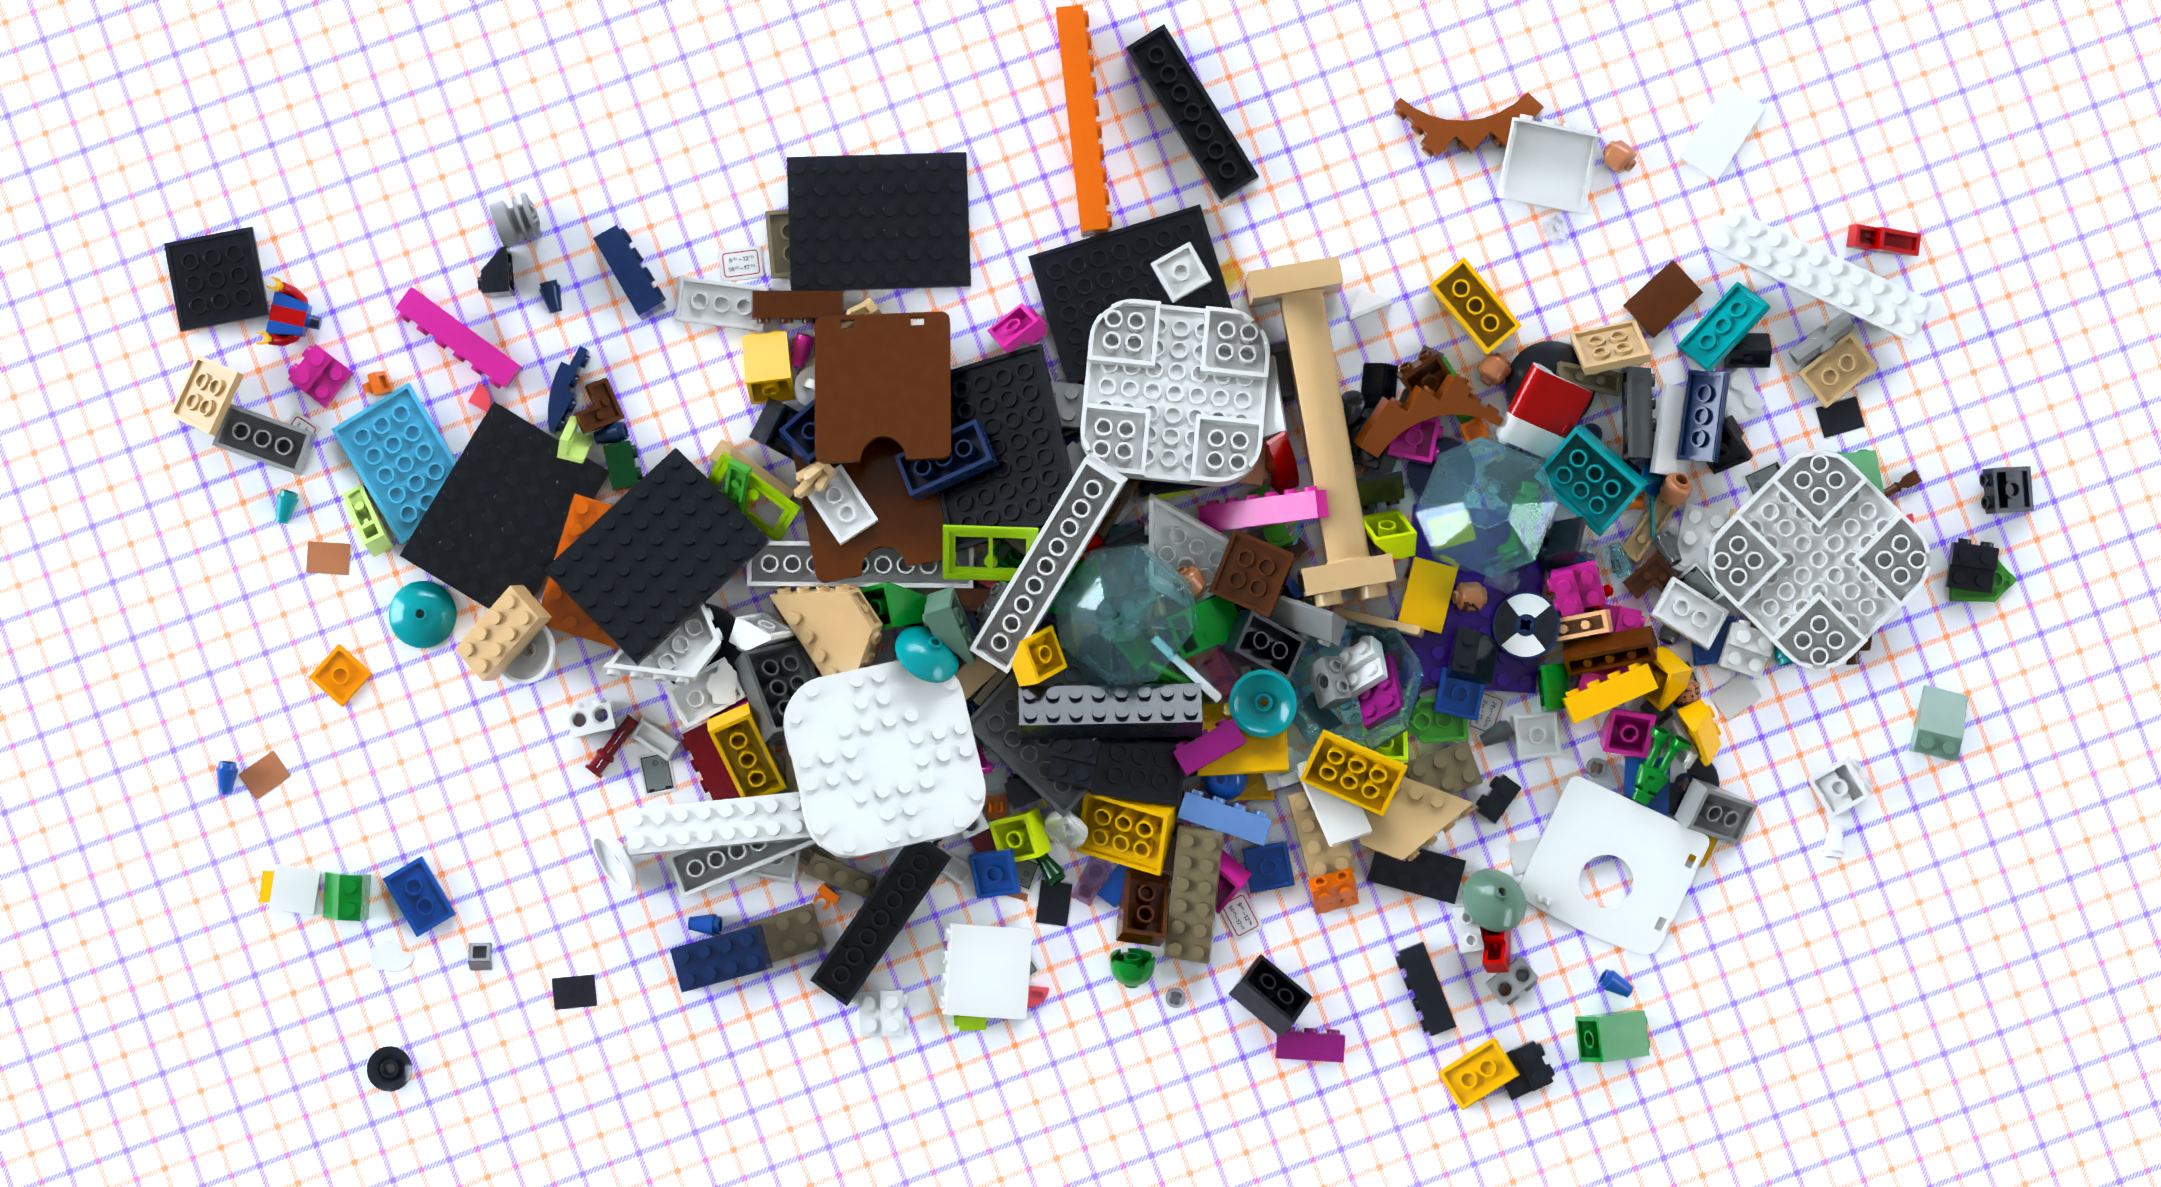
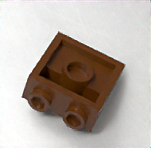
[1396,349,1451,394]

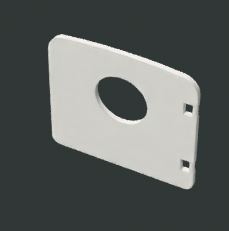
[1520,775,1710,955]

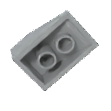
[1674,778,1758,845]

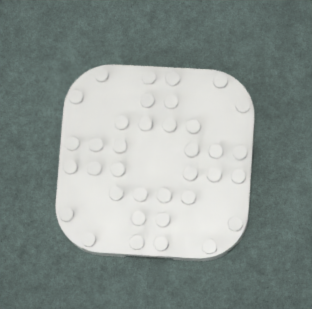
[1080,299,1270,487]
[1708,449,1931,669]
[783,660,986,858]

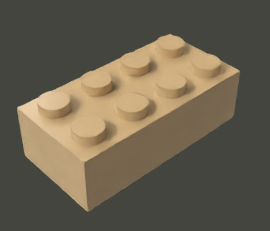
[454,585,552,682]
[1286,790,1355,879]

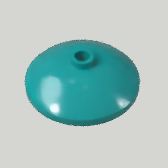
[389,581,457,648]
[895,626,959,683]
[1229,669,1297,738]

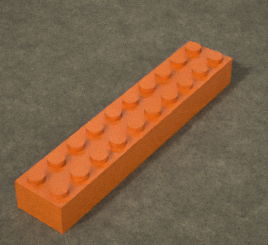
[1056,4,1112,237]

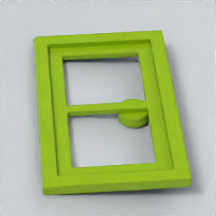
[708,452,801,541]
[943,525,1039,581]

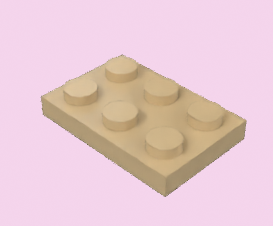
[1797,332,1879,409]

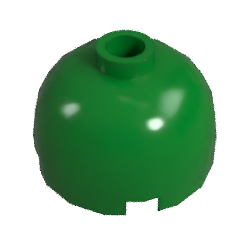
[1110,948,1156,988]

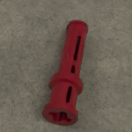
[585,714,639,779]

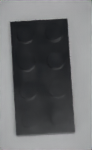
[1367,849,1466,904]

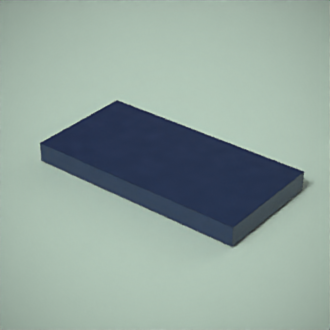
[1677,370,1730,463]

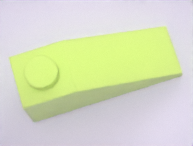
[342,484,394,557]

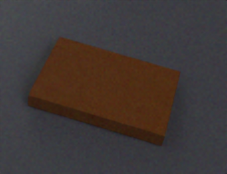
[1623,260,1703,338]

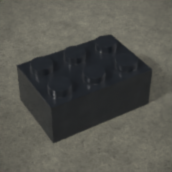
[1222,610,1307,681]
[1228,953,1313,1037]

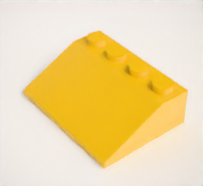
[1195,701,1289,776]
[1300,729,1408,816]
[1076,789,1178,876]

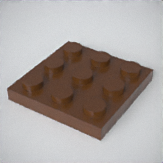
[1208,529,1297,618]

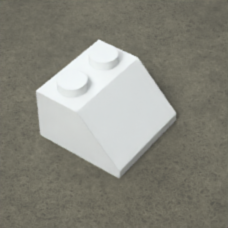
[729,612,795,652]

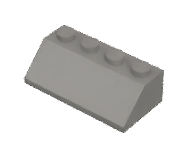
[1261,595,1348,648]

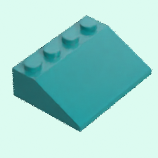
[1533,424,1649,537]

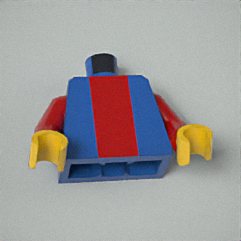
[255,276,322,346]

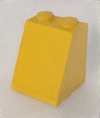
[742,330,795,405]

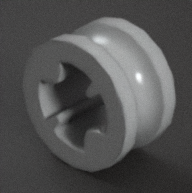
[1586,758,1607,778]
[1165,987,1186,1008]

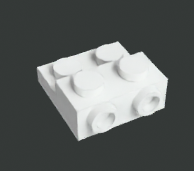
[1725,368,1766,424]
[1717,619,1775,679]
[1337,635,1388,699]
[1808,755,1873,818]
[857,989,909,1037]

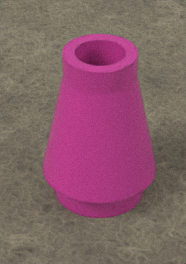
[791,333,815,367]

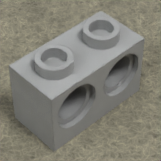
[1485,955,1539,1006]

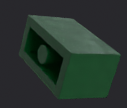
[603,440,643,491]

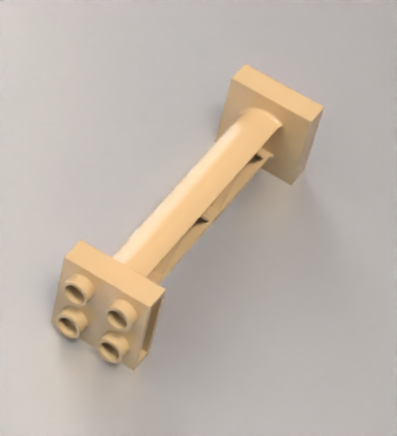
[1245,256,1397,608]

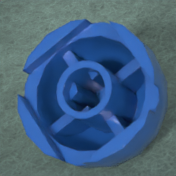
[1203,774,1248,800]

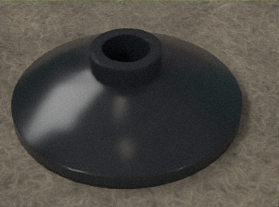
[1341,390,1366,428]
[367,1046,412,1092]

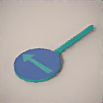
[1641,462,1663,539]

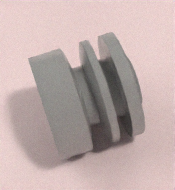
[489,192,542,248]

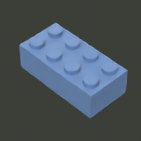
[1177,788,1272,846]

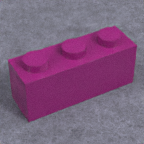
[1173,718,1246,777]
[1275,1026,1345,1063]

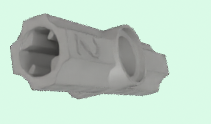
[1788,312,1855,367]

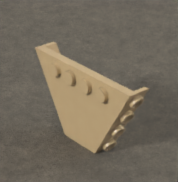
[769,584,883,676]
[1355,776,1474,862]

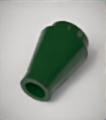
[1035,853,1066,887]

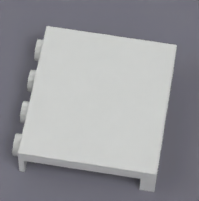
[1497,114,1604,215]
[939,923,1033,1020]

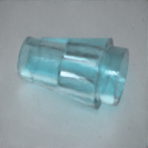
[1608,542,1634,578]

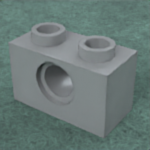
[1306,656,1353,709]

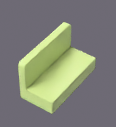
[557,415,594,464]

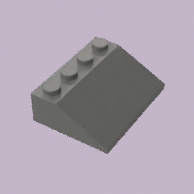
[734,640,818,744]

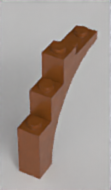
[1393,92,1544,159]
[1354,373,1504,458]

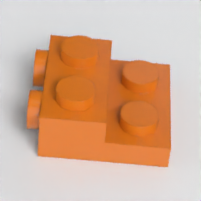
[1307,868,1359,915]

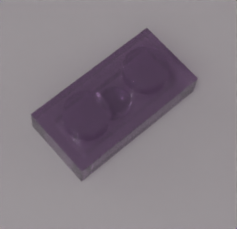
[1070,856,1111,906]

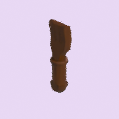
[1884,469,1922,498]

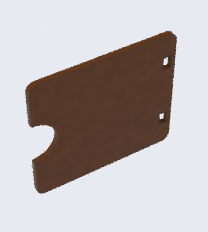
[815,311,952,464]
[792,438,945,583]

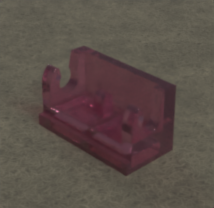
[1200,651,1240,702]

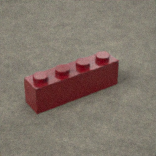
[681,723,741,801]

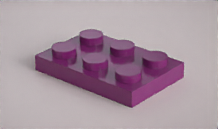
[1358,653,1406,731]

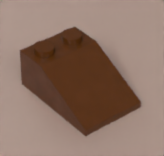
[1116,868,1170,947]

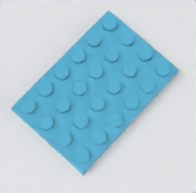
[332,383,457,545]

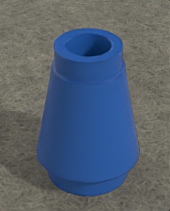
[216,761,239,795]
[688,914,723,936]
[1598,969,1633,998]

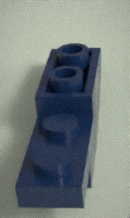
[548,346,591,435]

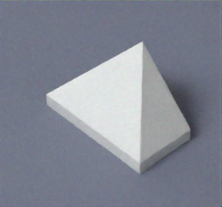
[1348,289,1392,322]

